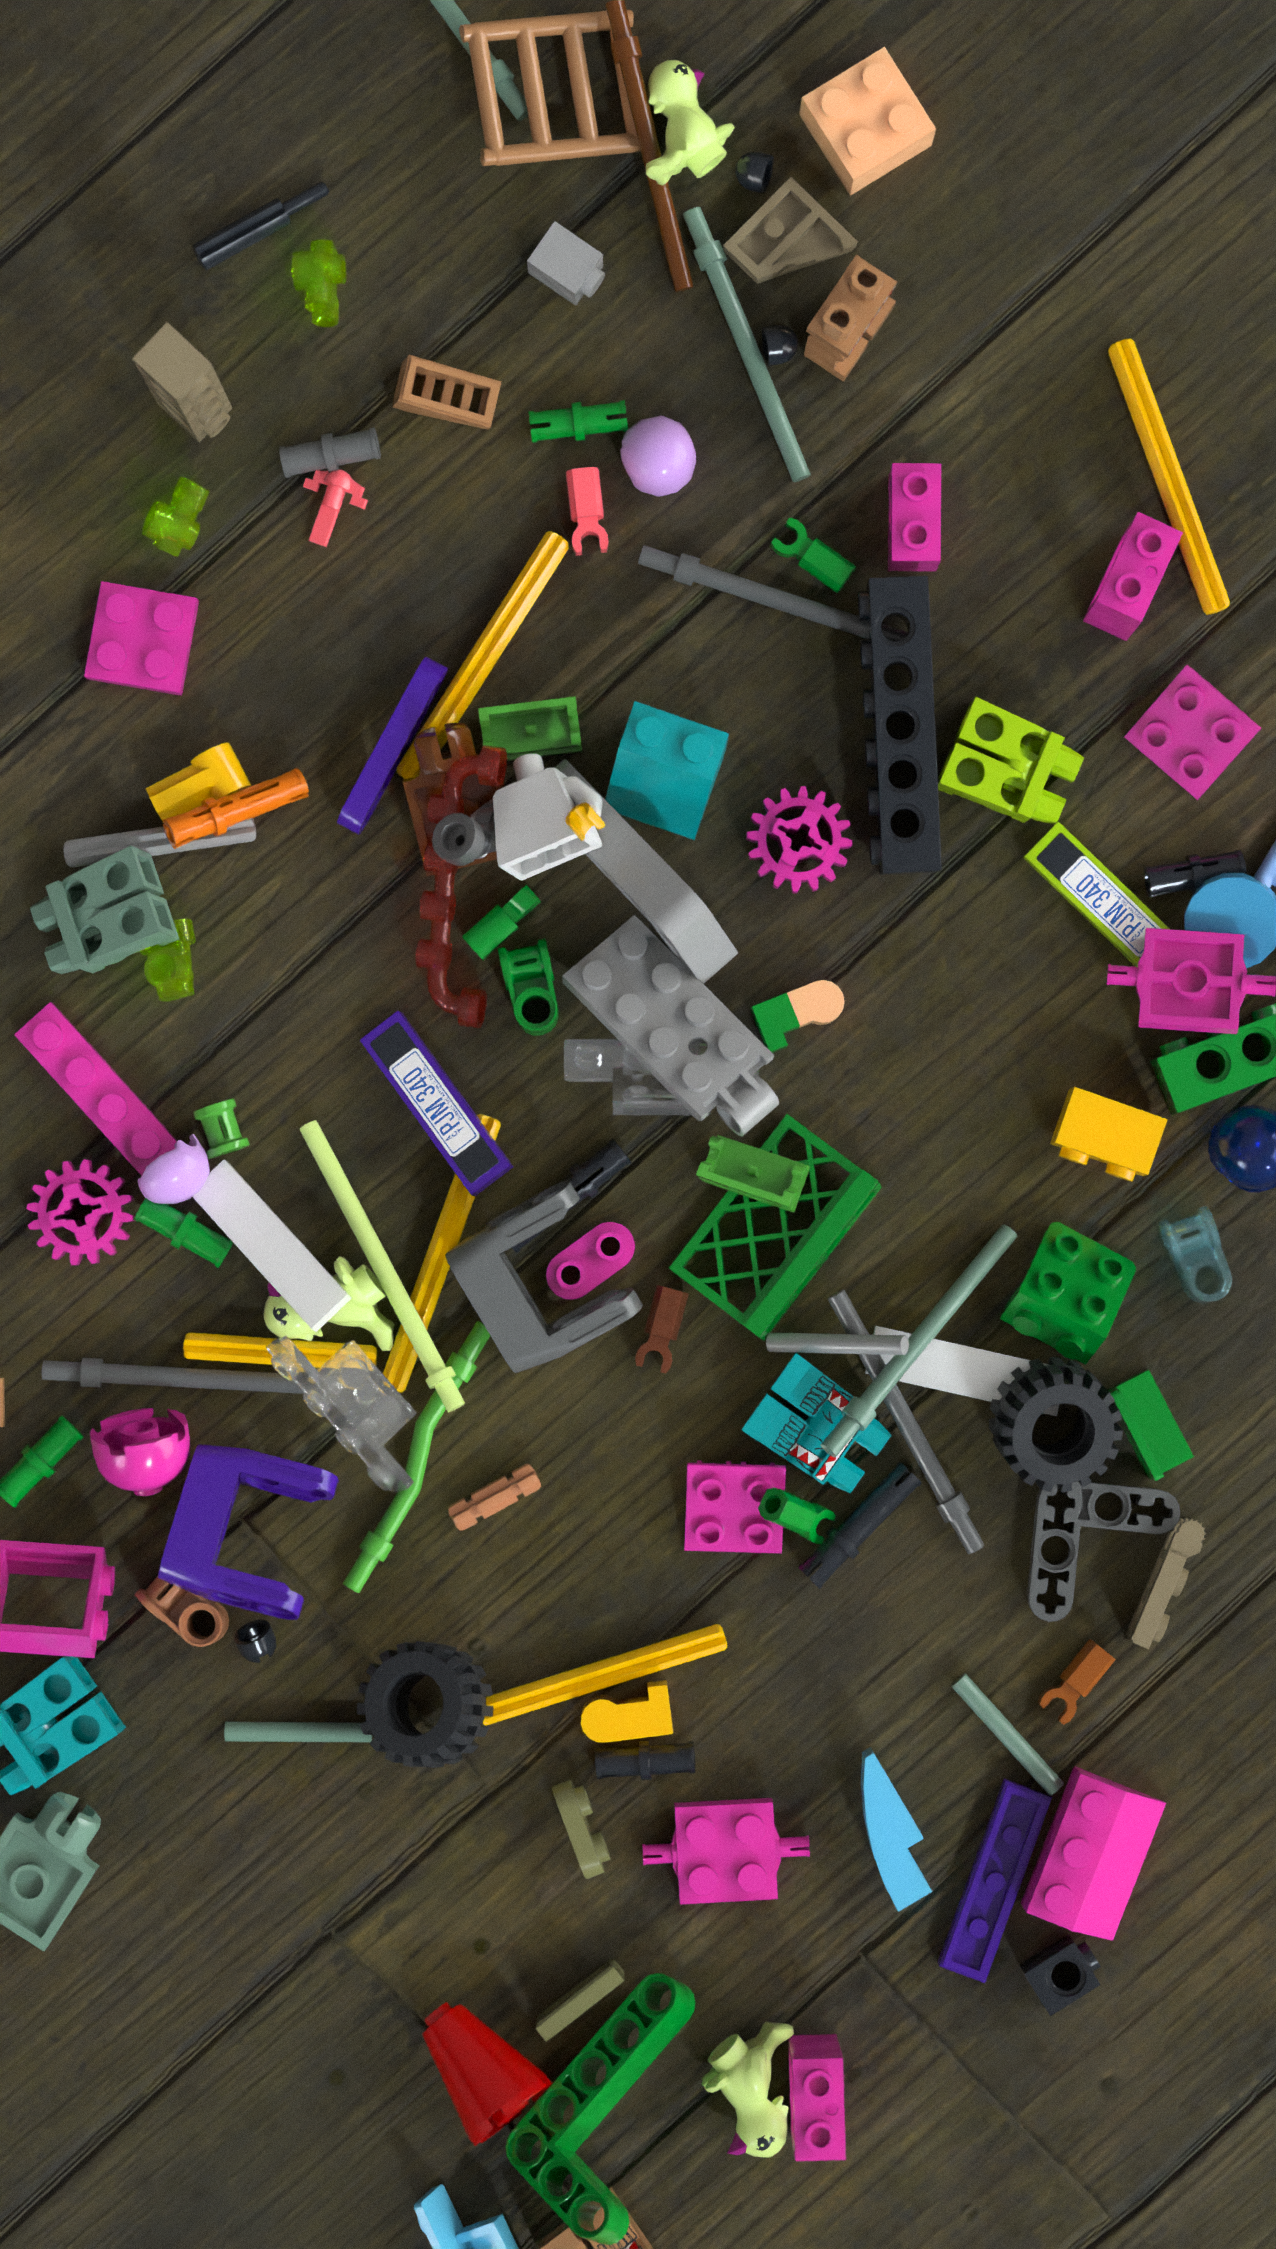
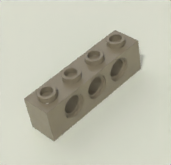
[132,322,232,443]

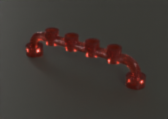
[416,745,507,1028]

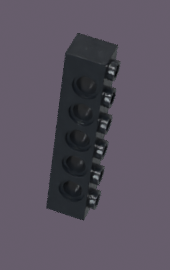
[858,576,942,875]

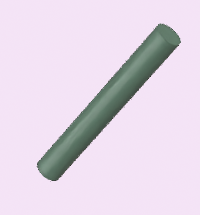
[951,1673,1064,1796]
[224,1722,373,1742]

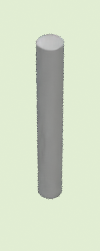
[766,1333,909,1355]

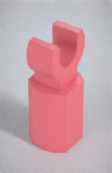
[566,467,609,556]

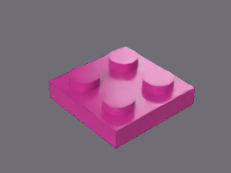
[84,581,199,696]

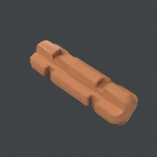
[448,1464,541,1531]

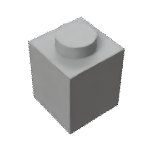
[527,221,605,306]

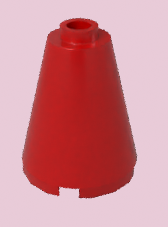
[422,2002,553,2146]

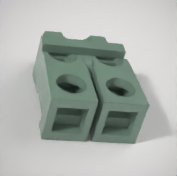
[30,845,179,974]

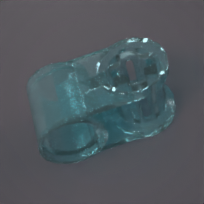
[1159,1206,1232,1303]

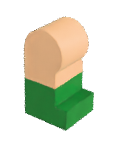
[750,980,845,1053]

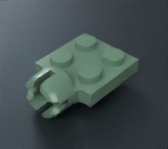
[0,1792,101,1951]

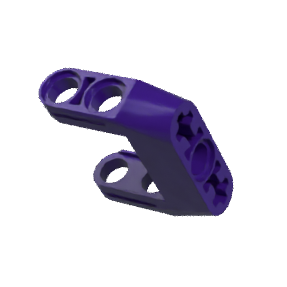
[158,1444,339,1620]

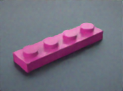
[14,1002,177,1176]

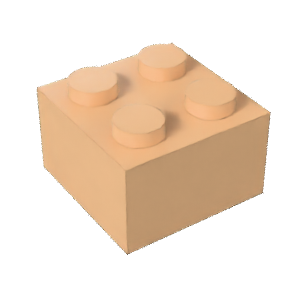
[799,47,936,196]

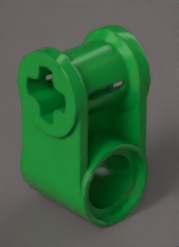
[498,938,559,1036]

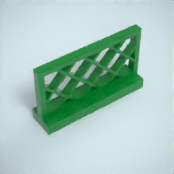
[669,1114,882,1341]

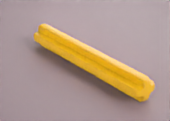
[183,1333,377,1372]

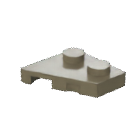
[723,177,858,284]

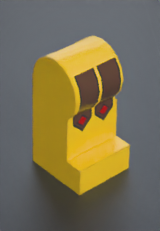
[581,1680,673,1743]

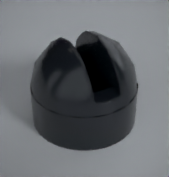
[735,152,774,194]
[761,325,798,366]
[234,1620,276,1663]

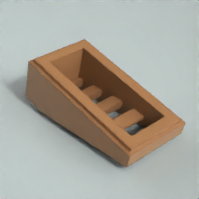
[392,355,501,430]

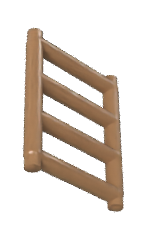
[459,9,641,166]

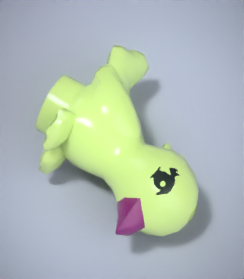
[646,60,735,186]
[263,1256,394,1351]
[702,2022,794,2158]

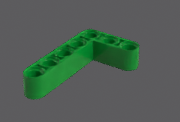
[505,1973,695,2245]

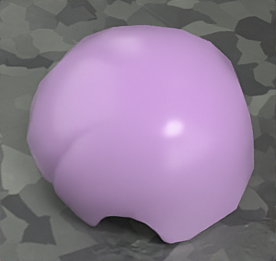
[620,416,696,497]
[138,1134,210,1204]

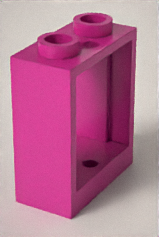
[1083,512,1183,641]
[0,1540,115,1658]
[788,2034,846,2161]

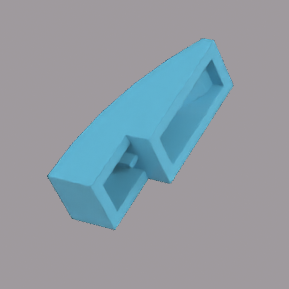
[861,1747,932,1912]

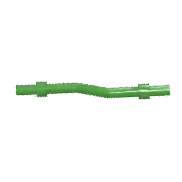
[343,1321,490,1593]

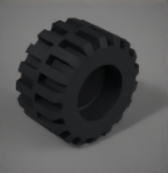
[989,1357,1123,1492]
[357,1641,494,1768]

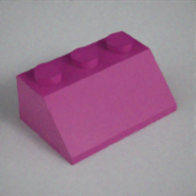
[1021,1766,1166,1941]

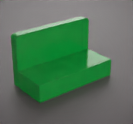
[1107,1369,1194,1481]

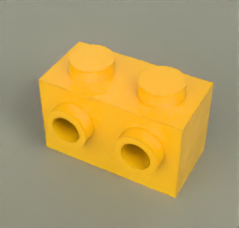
[1050,1087,1168,1182]

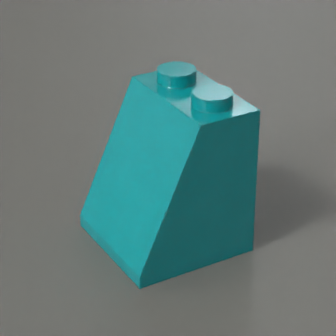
[605,701,729,841]

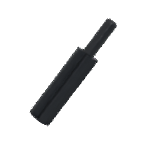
[192,182,329,271]

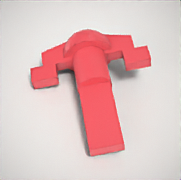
[303,470,368,547]

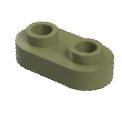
[552,1779,611,1879]

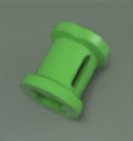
[193,1099,250,1159]

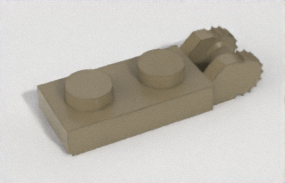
[1125,1517,1206,1649]

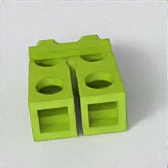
[938,697,1084,824]

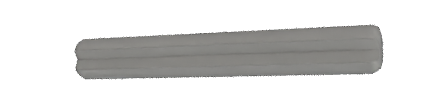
[63,818,256,867]

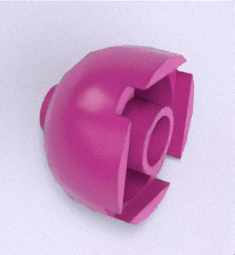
[89,1408,190,1496]

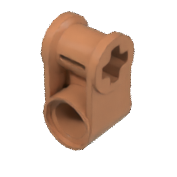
[135,1576,229,1647]

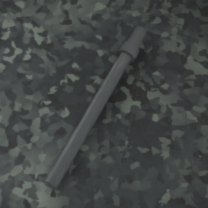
[638,545,907,642]
[827,1289,984,1554]
[42,1357,337,1395]

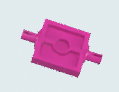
[1107,928,1276,1034]
[642,1798,810,1904]

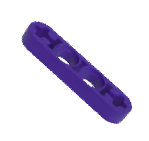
[337,657,448,835]

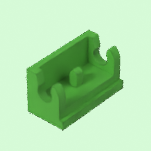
[478,696,582,762]
[696,1135,810,1213]

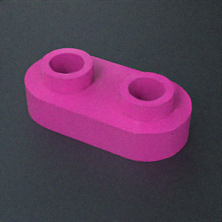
[546,1222,635,1300]

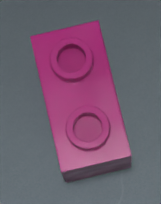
[888,463,941,571]

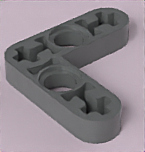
[1027,1481,1180,1622]

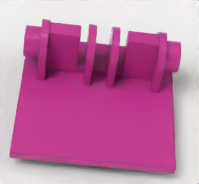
[1124,664,1261,800]
[684,1460,786,1553]

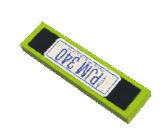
[1023,821,1171,967]

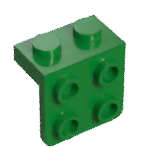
[1000,1222,1136,1365]

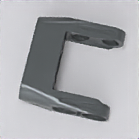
[445,1180,643,1373]

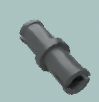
[279,428,381,478]

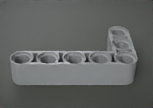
[555,759,738,984]

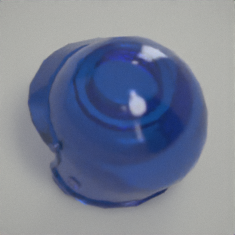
[1208,1105,1276,1193]

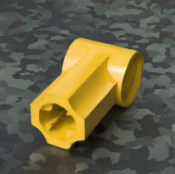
[146,743,251,822]

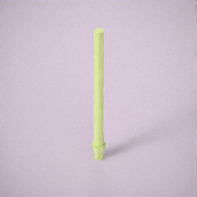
[299,1120,465,1413]

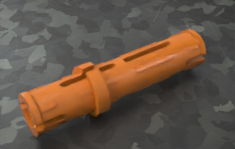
[163,768,309,849]

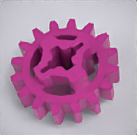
[746,786,852,894]
[27,1159,135,1265]

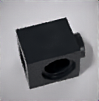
[1019,1934,1101,2016]

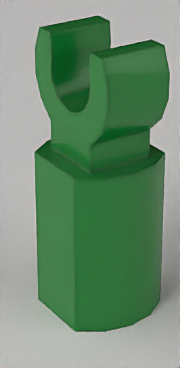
[771,518,856,593]
[462,885,541,961]
[758,1488,836,1544]

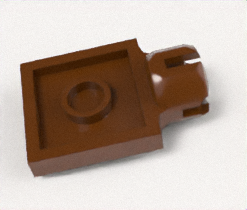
[403,723,505,876]

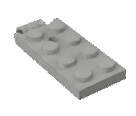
[562,915,779,1136]

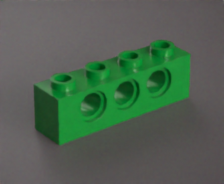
[1151,1003,1276,1115]

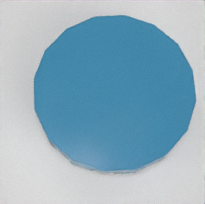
[1184,873,1276,968]

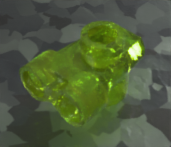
[292,239,347,327]
[142,476,210,557]
[140,919,196,1001]

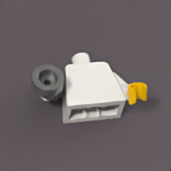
[432,754,605,881]

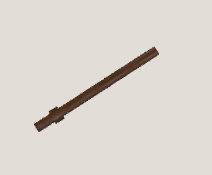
[605,0,693,292]

